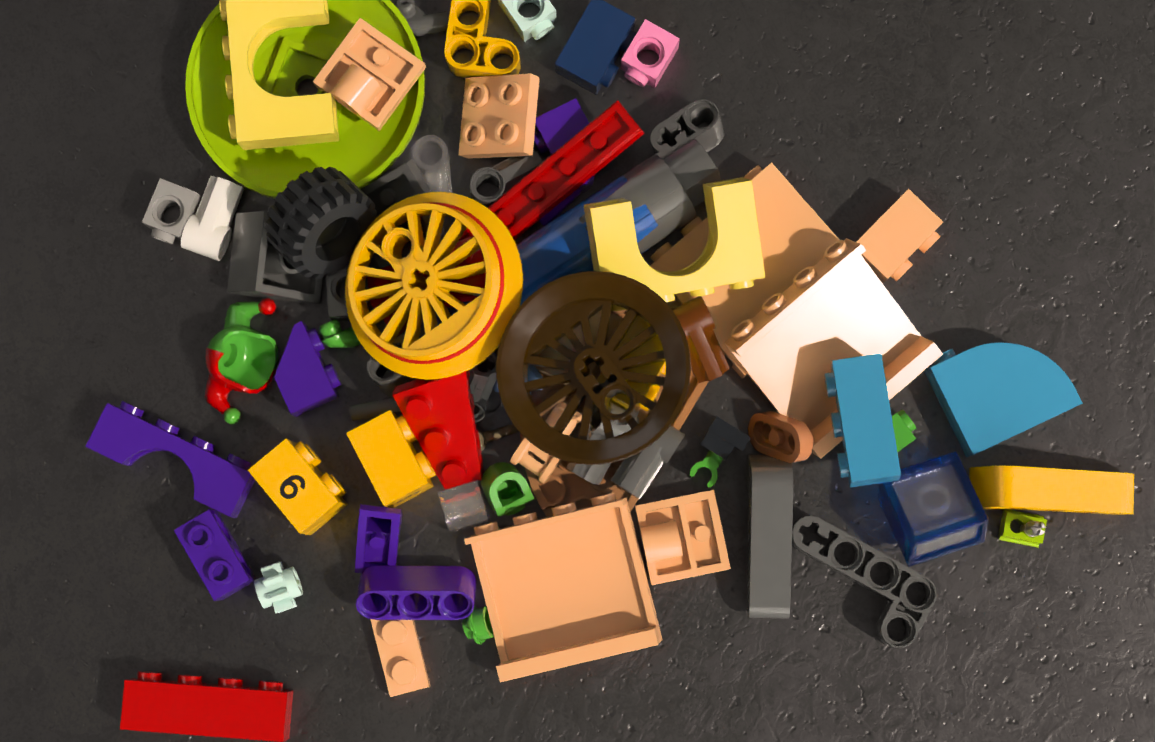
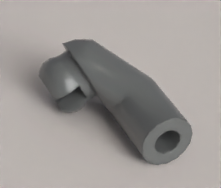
[394,0,449,36]

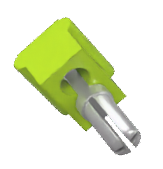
[998,509,1047,548]

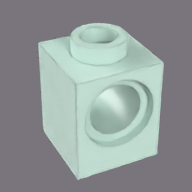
[498,0,557,42]

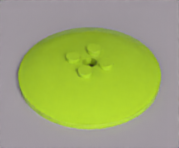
[185,0,425,199]

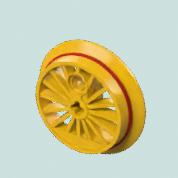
[345,192,523,380]

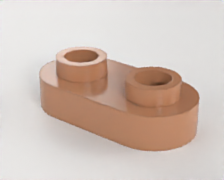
[748,411,814,463]

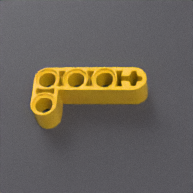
[444,0,521,78]
[968,466,1134,515]

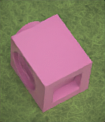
[621,19,680,88]

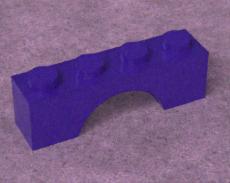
[85,401,255,518]

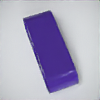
[356,566,476,620]

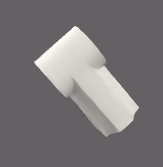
[180,175,244,261]

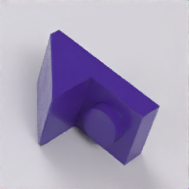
[354,504,403,573]

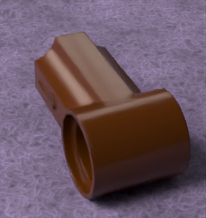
[672,296,730,383]

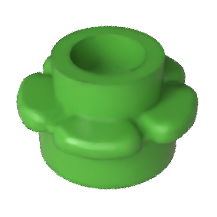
[462,605,494,644]

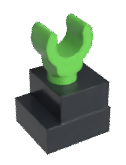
[690,416,751,487]

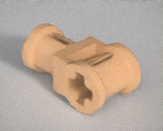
[510,401,582,485]

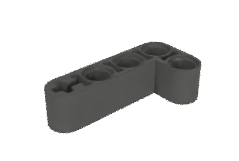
[747,454,793,619]
[792,516,937,648]

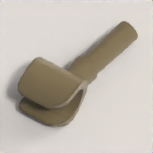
[476,424,518,452]

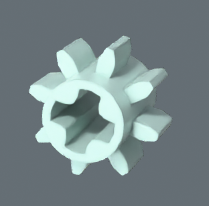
[254,562,303,613]

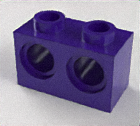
[174,509,257,601]

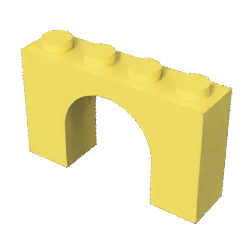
[219,0,339,150]
[584,177,765,311]

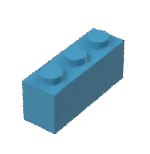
[825,353,901,488]

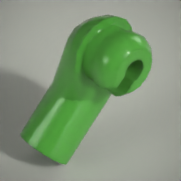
[319,319,361,348]

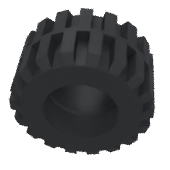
[265,167,378,279]

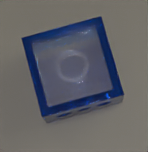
[878,452,989,567]

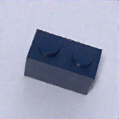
[555,0,637,95]

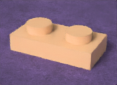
[370,619,430,697]

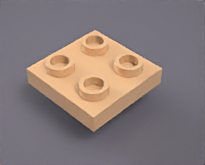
[313,18,426,131]
[458,73,539,159]
[635,490,731,585]

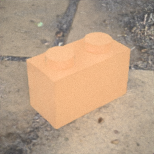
[857,189,943,284]

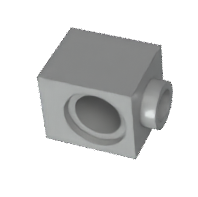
[142,178,202,245]

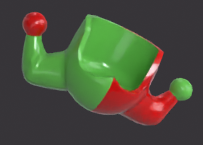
[205,298,278,425]

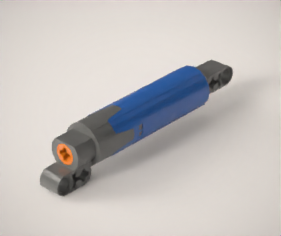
[367,99,724,397]

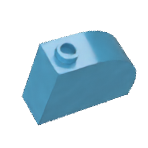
[924,343,1083,457]

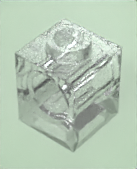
[438,480,491,532]

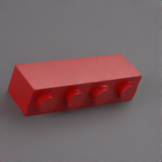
[120,671,293,742]

